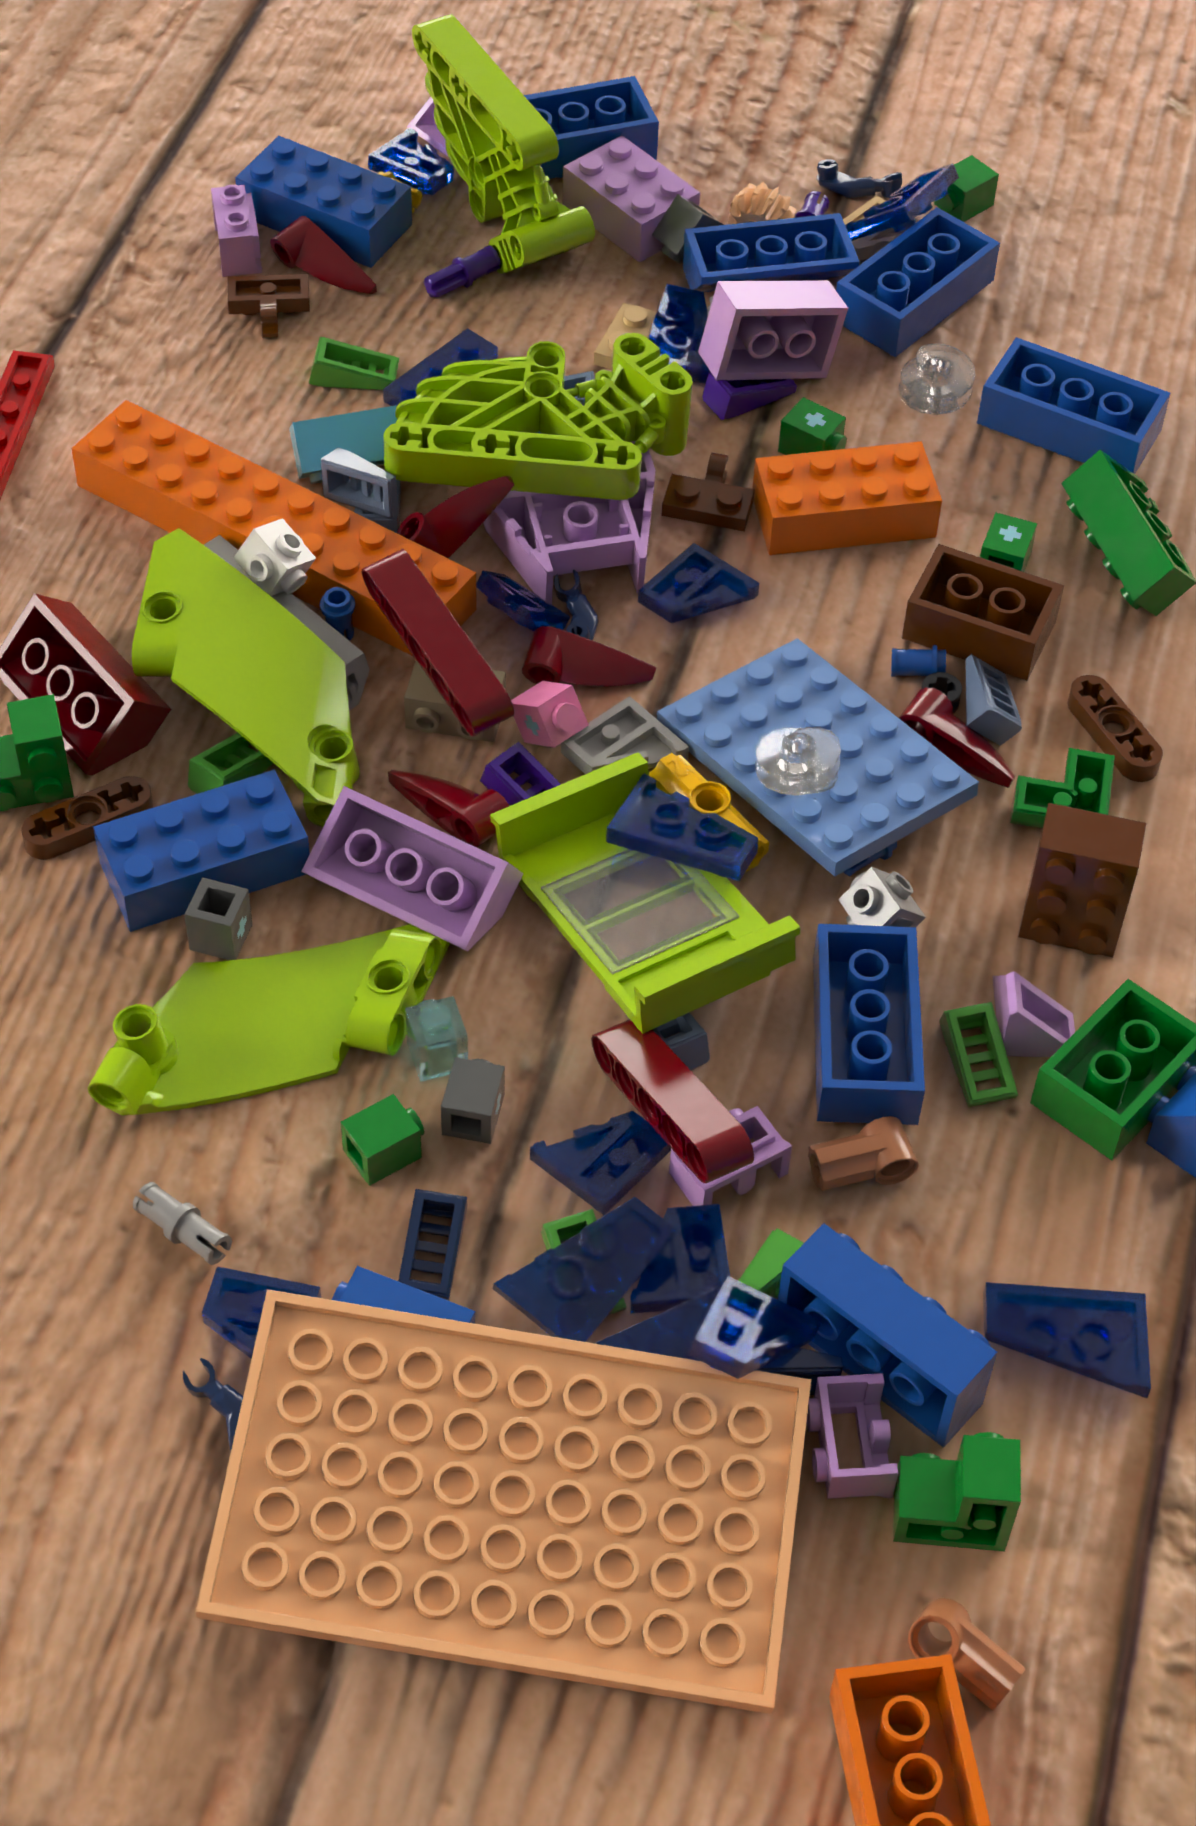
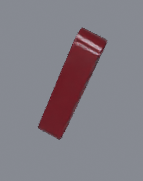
[361,549,515,737]
[591,1019,754,1183]

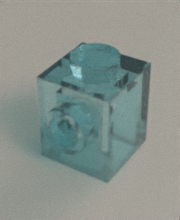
[405,996,468,1082]

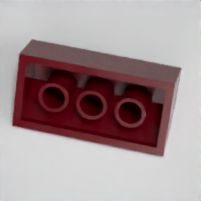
[0,593,171,776]

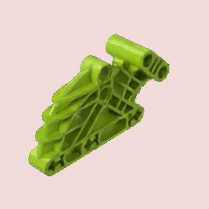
[412,14,595,274]
[383,333,693,500]

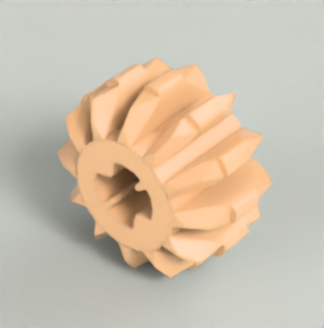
[728,181,797,224]

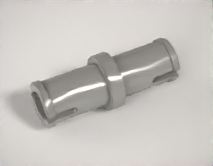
[133,1182,232,1265]

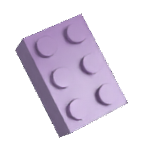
[563,135,700,262]
[698,281,848,380]

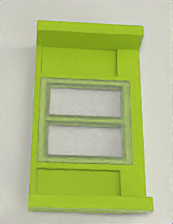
[490,752,801,1034]

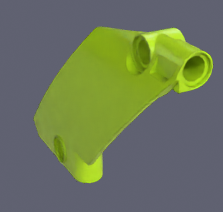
[132,528,360,827]
[88,924,450,1116]

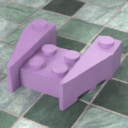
[483,441,656,607]

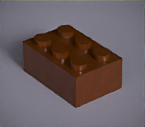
[902,544,1064,681]
[1018,803,1146,957]

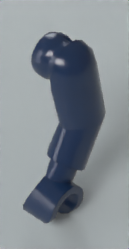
[816,159,902,199]
[554,570,599,640]
[183,1358,243,1452]

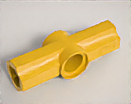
[649,753,769,873]

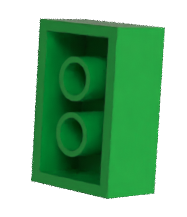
[1030,979,1196,1161]

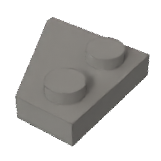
[561,696,689,774]

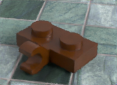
[228,274,310,338]
[661,452,755,532]

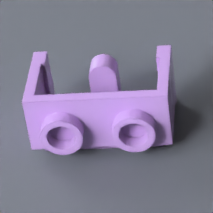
[211,185,262,277]
[669,1106,792,1218]
[806,1373,898,1499]

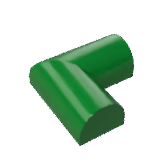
[1010,748,1115,828]

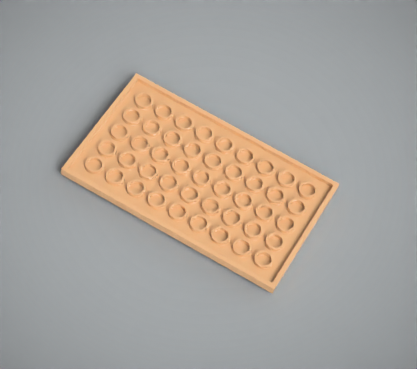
[195,1289,811,1714]

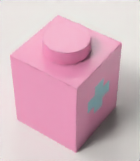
[511,681,589,748]

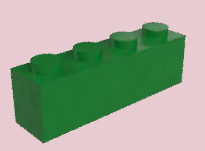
[1061,450,1196,616]

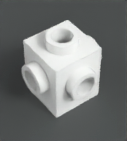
[233,518,316,596]

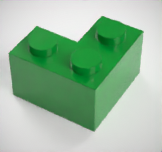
[0,694,74,812]
[893,1432,1021,1552]

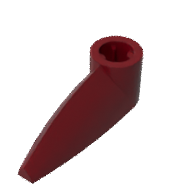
[270,216,377,294]
[397,476,514,558]
[522,626,657,686]
[899,688,1015,788]
[388,770,509,848]

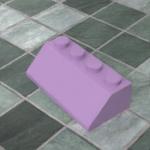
[301,786,523,951]

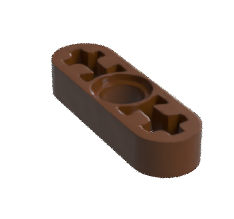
[1067,675,1163,782]
[21,776,153,860]

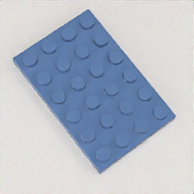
[657,638,979,877]

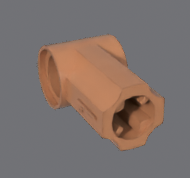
[808,1116,919,1191]
[908,1598,1026,1711]

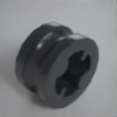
[922,672,962,714]

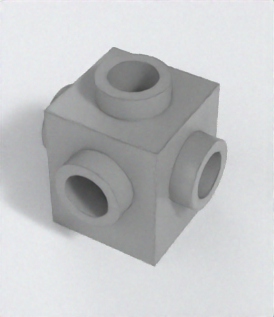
[838,867,926,927]

